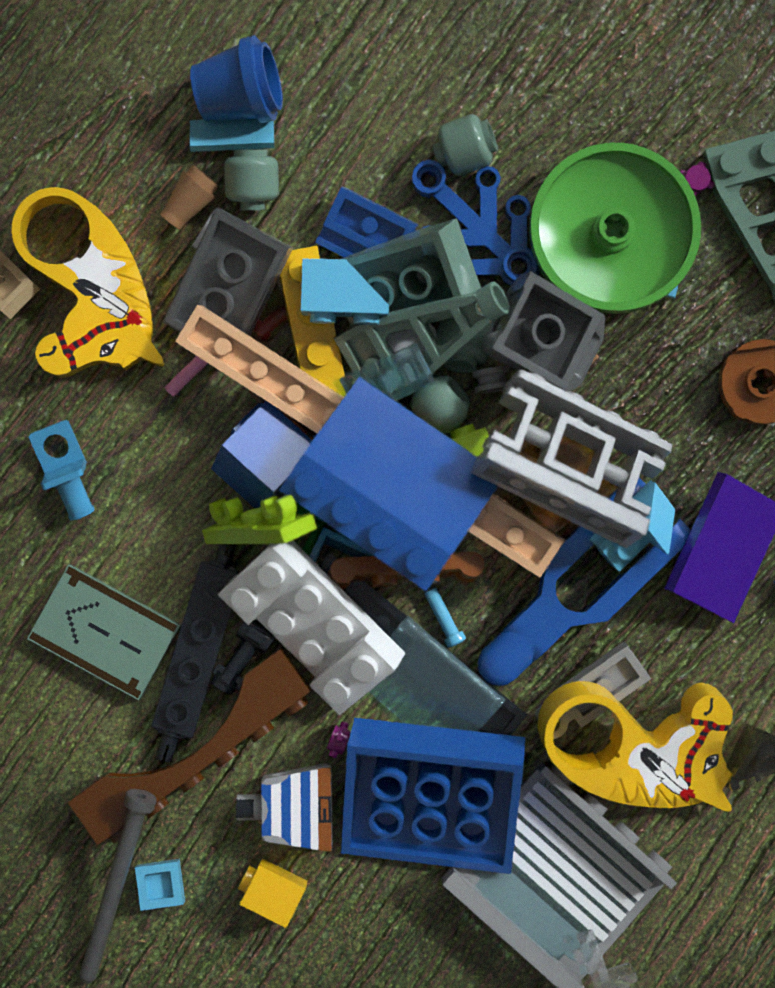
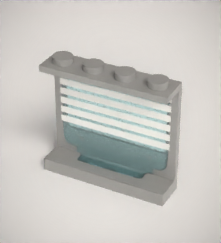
[441,762,677,988]

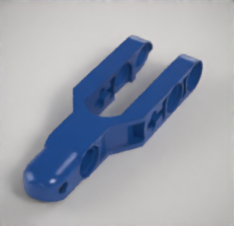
[477,478,691,686]

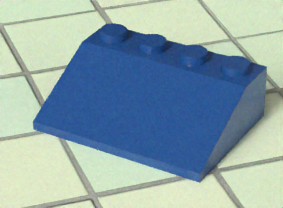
[279,377,498,591]
[341,717,525,874]

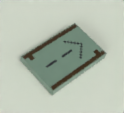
[27,564,181,701]

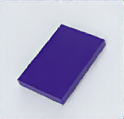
[664,472,775,623]

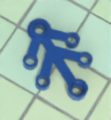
[412,160,540,286]

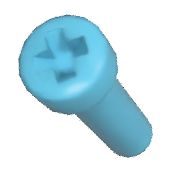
[424,588,466,648]

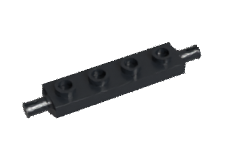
[151,544,240,763]

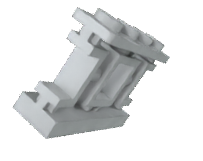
[471,370,673,548]

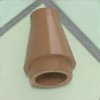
[160,165,219,230]

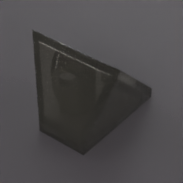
[725,724,775,791]

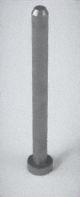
[79,789,157,984]

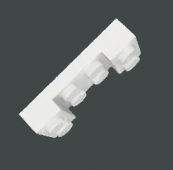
[218,540,405,716]

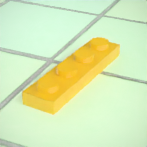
[279,245,348,397]

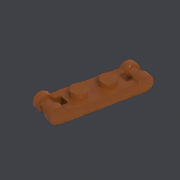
[327,552,485,590]

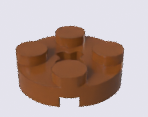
[718,339,775,425]

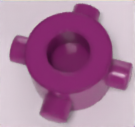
[680,161,714,195]
[326,721,351,758]

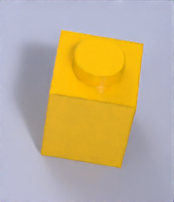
[238,858,308,928]

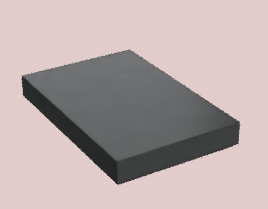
[163,208,293,337]

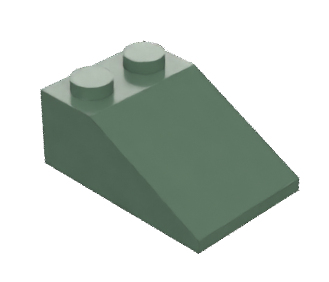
[340,218,481,334]

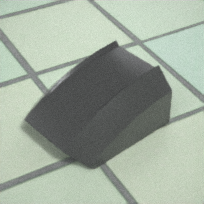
[481,272,605,391]

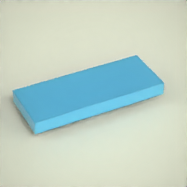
[190,119,274,152]

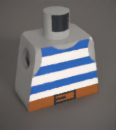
[236,763,333,851]

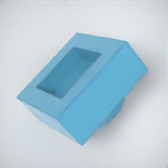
[135,859,185,911]

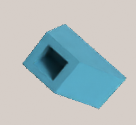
[301,258,389,325]

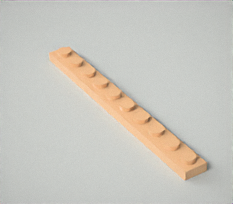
[175,305,564,577]

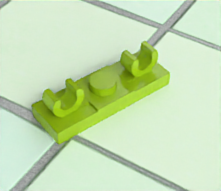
[202,495,317,544]

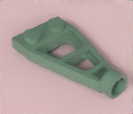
[702,131,775,303]
[333,282,510,401]

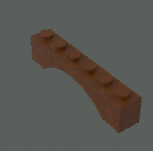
[68,648,312,845]

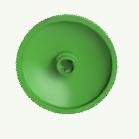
[529,142,701,314]

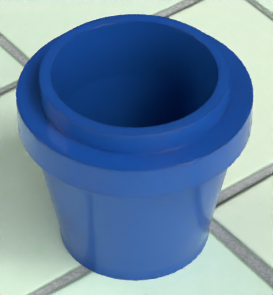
[190,35,283,123]

